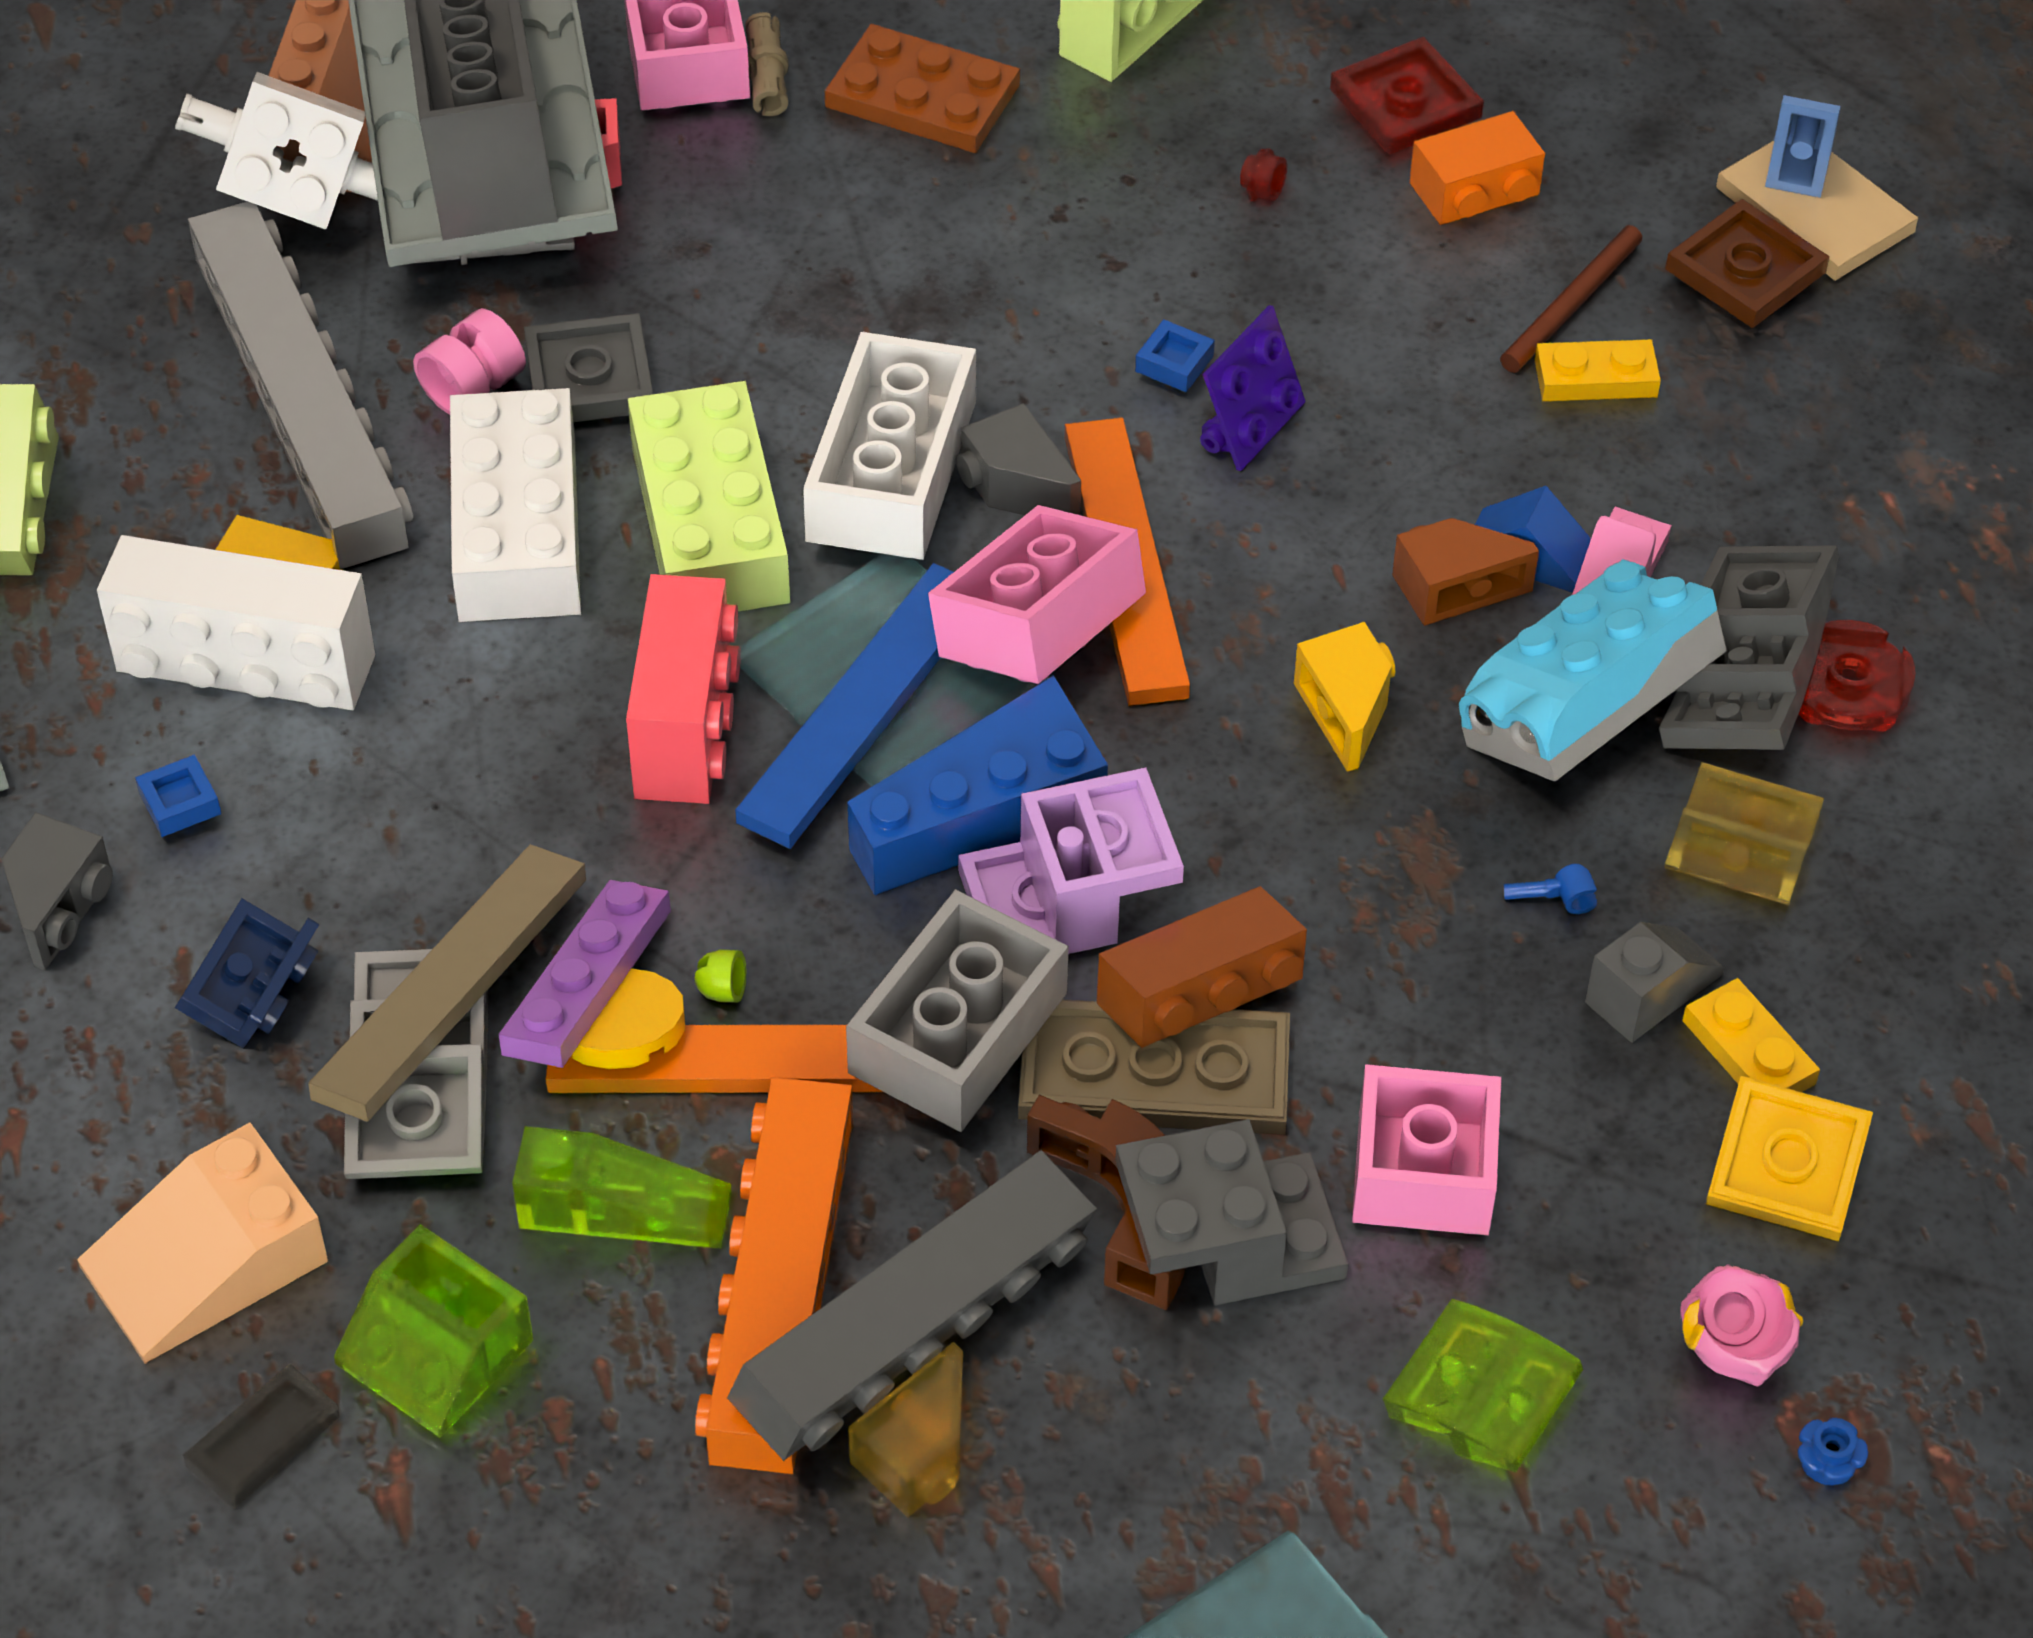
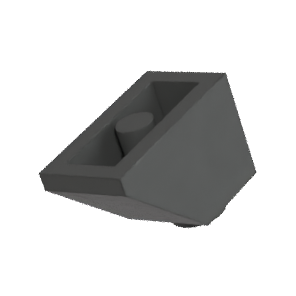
[956,403,1081,515]
[1585,922,1725,1043]

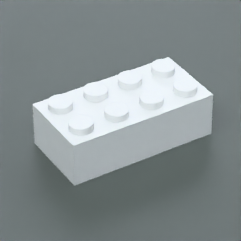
[803,332,976,560]
[450,388,581,622]
[97,535,375,711]

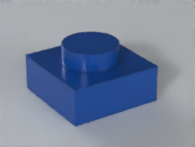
[1135,319,1215,392]
[135,754,221,837]

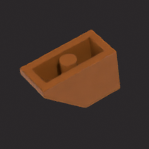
[1392,518,1539,626]

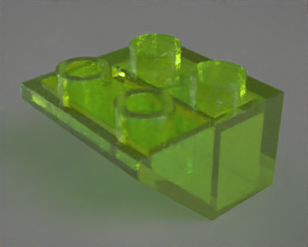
[334,1224,533,1438]

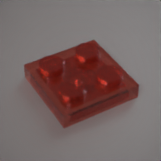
[1330,37,1484,155]

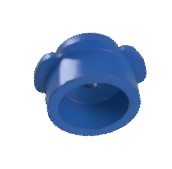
[1797,1417,1868,1485]

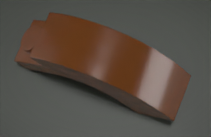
[1027,1095,1186,1311]

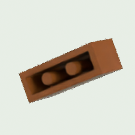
[1097,886,1307,1048]

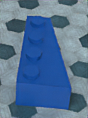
[847,676,1108,895]

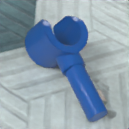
[1504,864,1598,914]

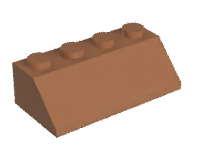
[269,0,372,192]

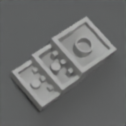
[344,949,488,1179]

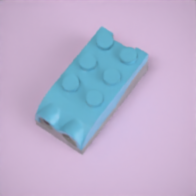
[1459,559,1727,781]

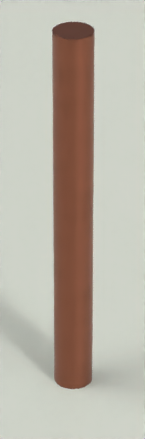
[1500,225,1643,373]

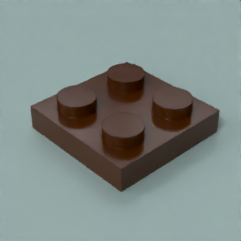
[1665,199,1830,328]

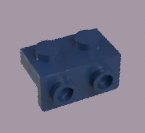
[175,898,319,1049]

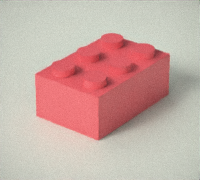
[626,574,741,804]

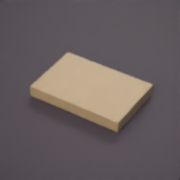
[1716,141,1918,281]

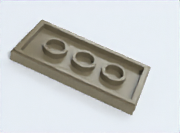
[1018,999,1290,1135]

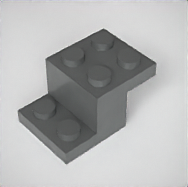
[1115,1119,1348,1305]

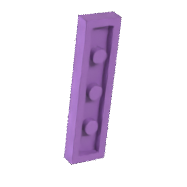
[499,880,671,1068]

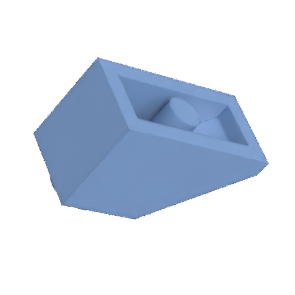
[1765,95,1841,198]

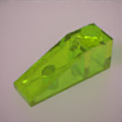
[512,1126,732,1249]

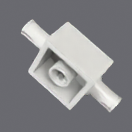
[175,72,378,229]

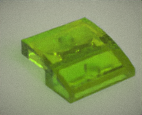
[1383,1299,1584,1473]

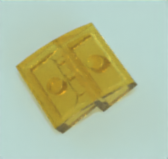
[1665,762,1824,906]

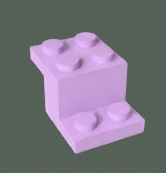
[958,768,1184,954]

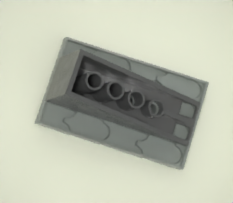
[348,0,618,267]

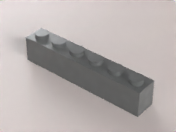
[727,1150,1097,1461]

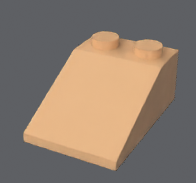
[77,1122,328,1364]

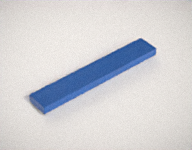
[735,563,954,849]

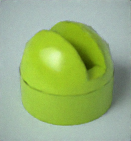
[694,949,747,1003]

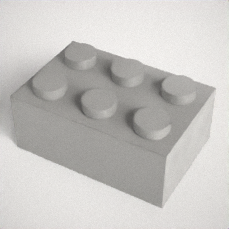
[846,889,1069,1132]

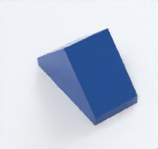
[1475,486,1591,593]

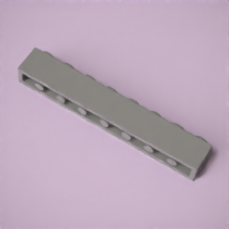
[188,201,413,570]

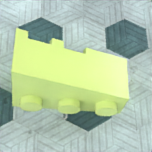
[0,384,59,575]

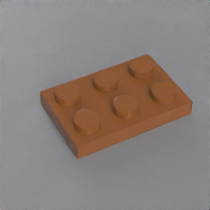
[825,24,1020,153]

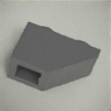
[1,812,113,970]

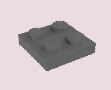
[524,313,653,422]

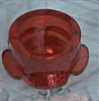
[1240,148,1287,202]

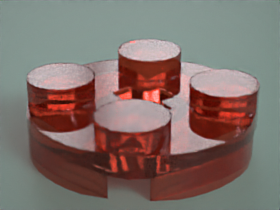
[1799,620,1916,731]

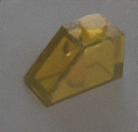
[849,1342,963,1517]

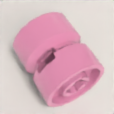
[413,308,526,415]

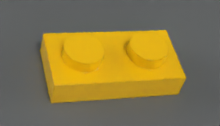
[1535,339,1661,401]
[1682,978,1820,1092]

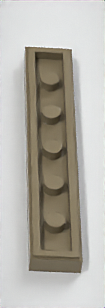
[308,844,586,1122]

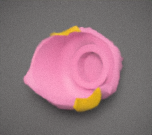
[1680,1265,1803,1387]

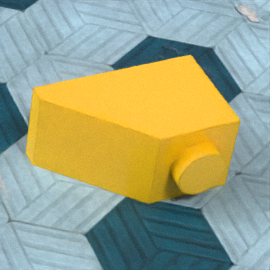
[1294,622,1395,772]

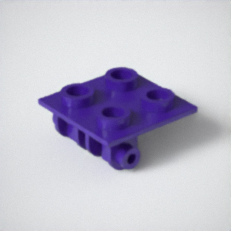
[1200,305,1306,471]

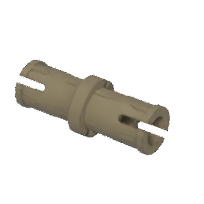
[745,12,789,116]

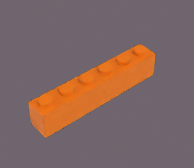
[695,1077,853,1474]

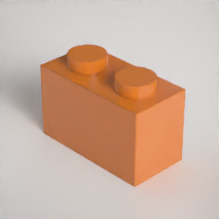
[1409,111,1545,225]

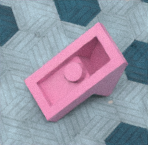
[1572,507,1671,595]

